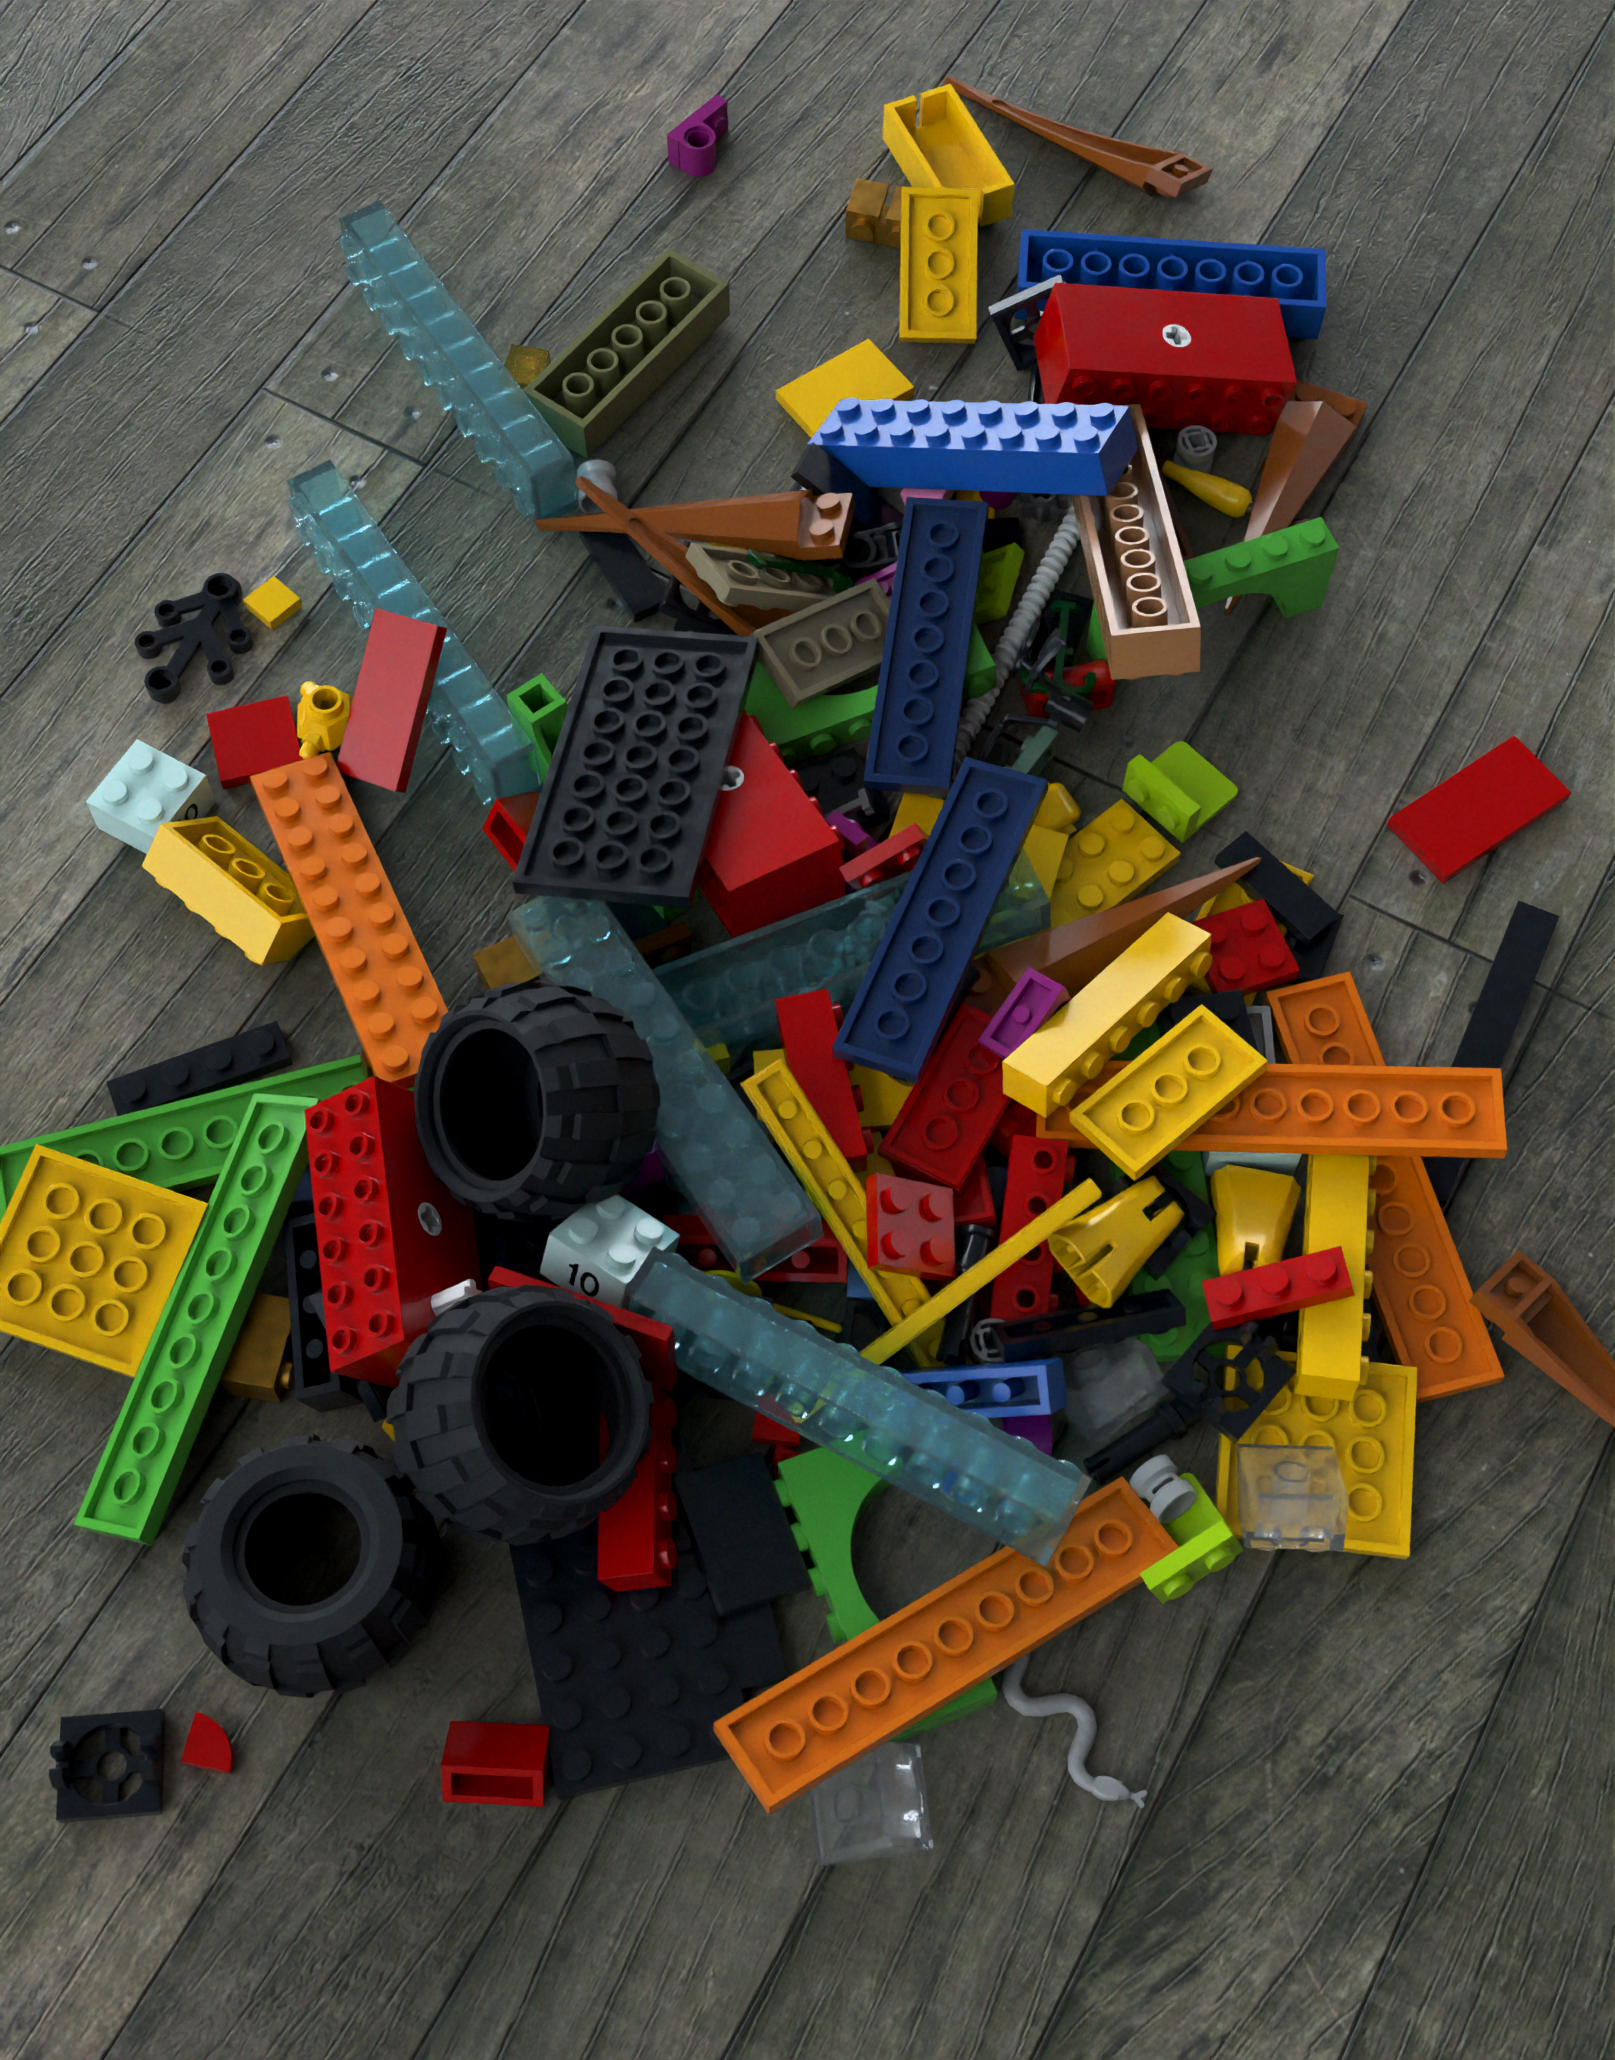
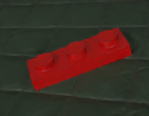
[1202,1246,1355,1331]

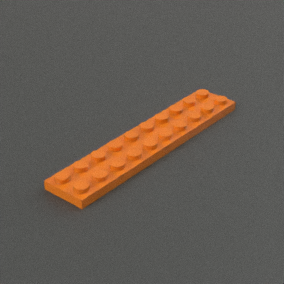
[249,751,448,1089]
[1264,971,1505,1404]
[1036,1060,1507,1158]
[713,1476,1179,1815]

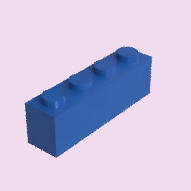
[862,1358,1067,1425]

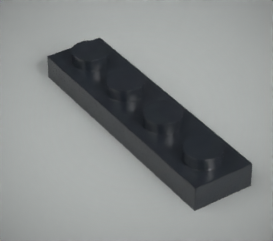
[106,1020,293,1116]
[990,1288,1186,1363]

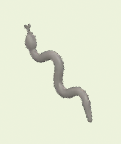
[1002,1652,1147,1809]

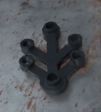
[134,573,253,704]

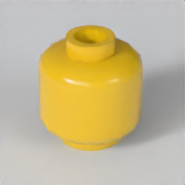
[1033,782,1081,838]

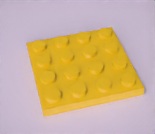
[0,1144,209,1379]
[1215,1345,1417,1560]

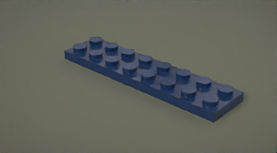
[863,497,989,796]
[832,757,1048,1084]

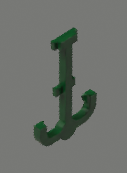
[747,548,854,594]
[1021,600,1096,698]

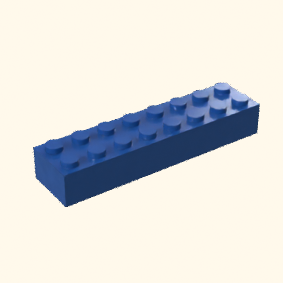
[1015,229,1326,339]
[807,398,1138,496]

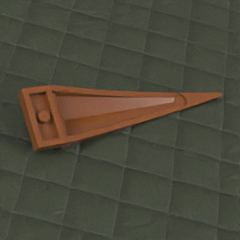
[943,75,1213,198]
[1224,378,1368,617]
[575,476,833,695]
[534,489,856,561]
[959,857,1262,1016]
[1469,1250,1615,1428]

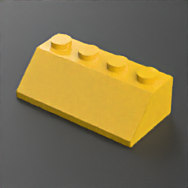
[142,816,315,966]

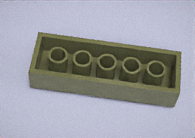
[523,248,730,458]

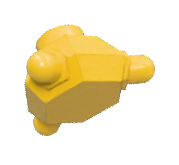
[297,681,354,760]

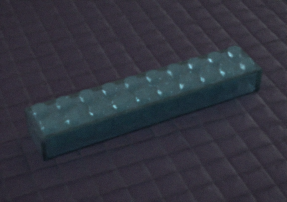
[339,200,578,527]
[287,460,542,806]
[604,848,1051,1078]
[506,896,824,1285]
[622,1246,1092,1567]

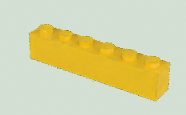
[1002,912,1213,1118]
[1294,1154,1378,1401]

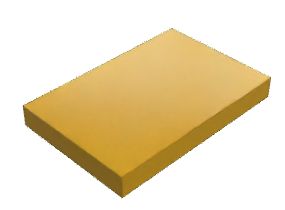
[776,338,914,438]

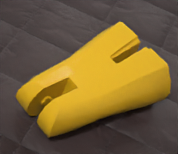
[1210,1164,1302,1277]
[1047,1176,1185,1308]

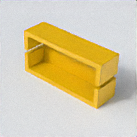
[883,84,1015,227]

